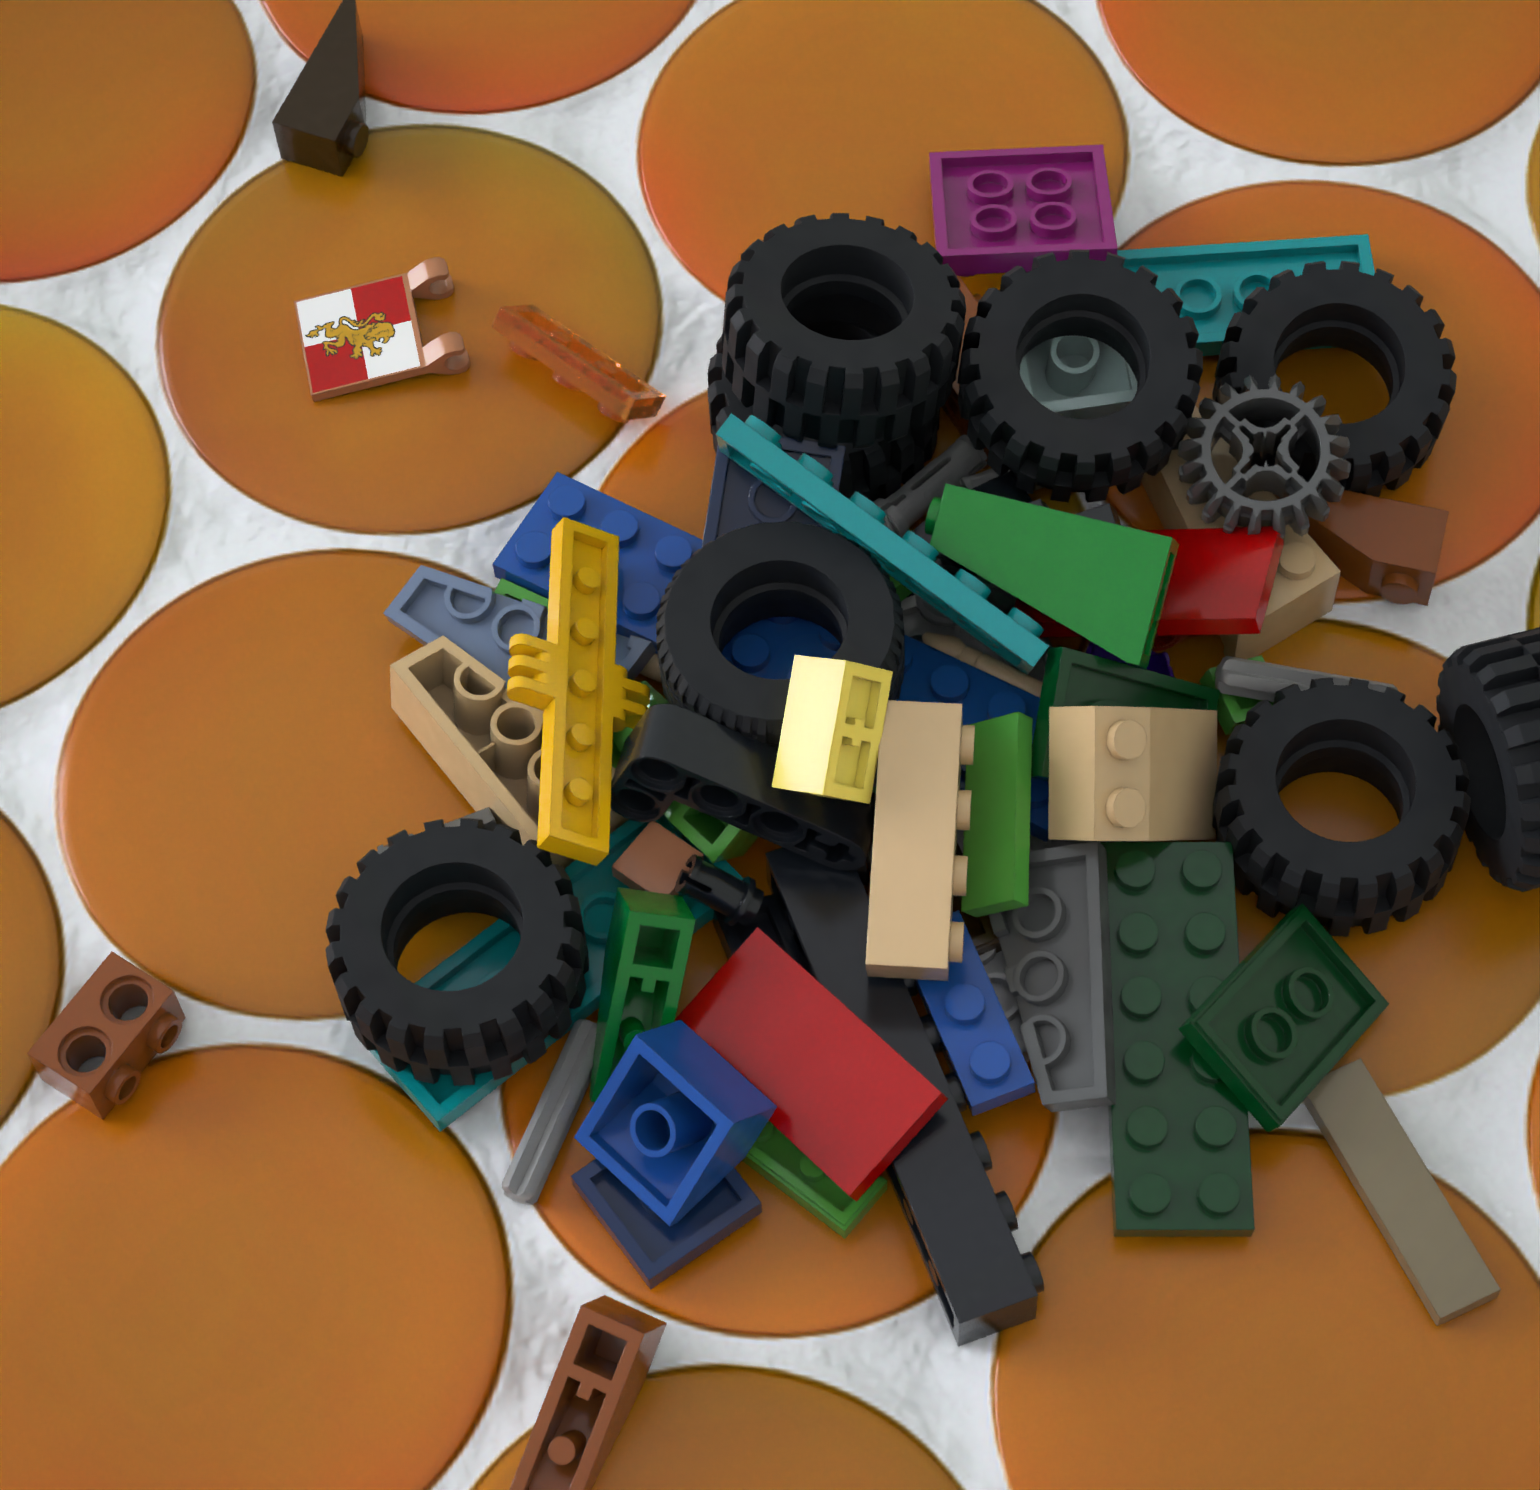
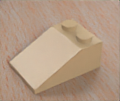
[1048,706,1217,841]

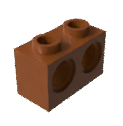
[27,951,186,1120]

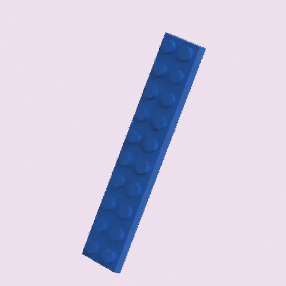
[492,472,1049,842]

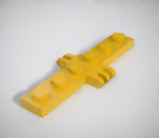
[507,517,650,866]

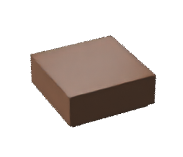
[612,821,704,896]

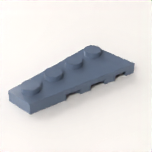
[383,565,657,689]

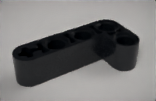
[611,704,876,871]

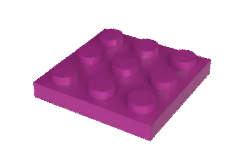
[929,144,1118,277]

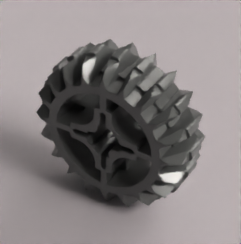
[1178,374,1351,539]

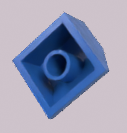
[574,1020,777,1226]

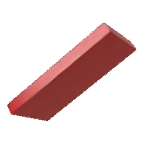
[1014,526,1284,637]
[675,927,949,1202]

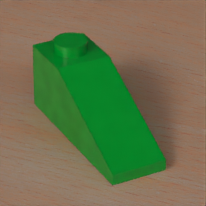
[589,887,696,1102]

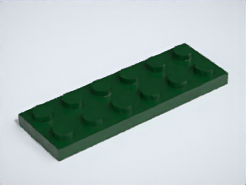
[1100,842,1255,1237]

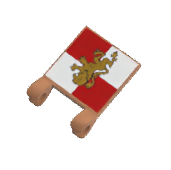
[294,257,470,402]

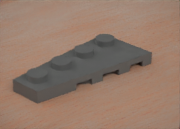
[989,841,1116,1112]

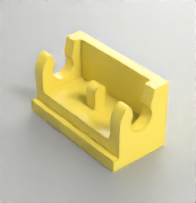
[772,655,893,804]

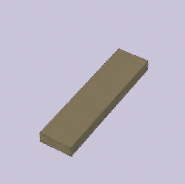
[1303,1058,1501,1326]

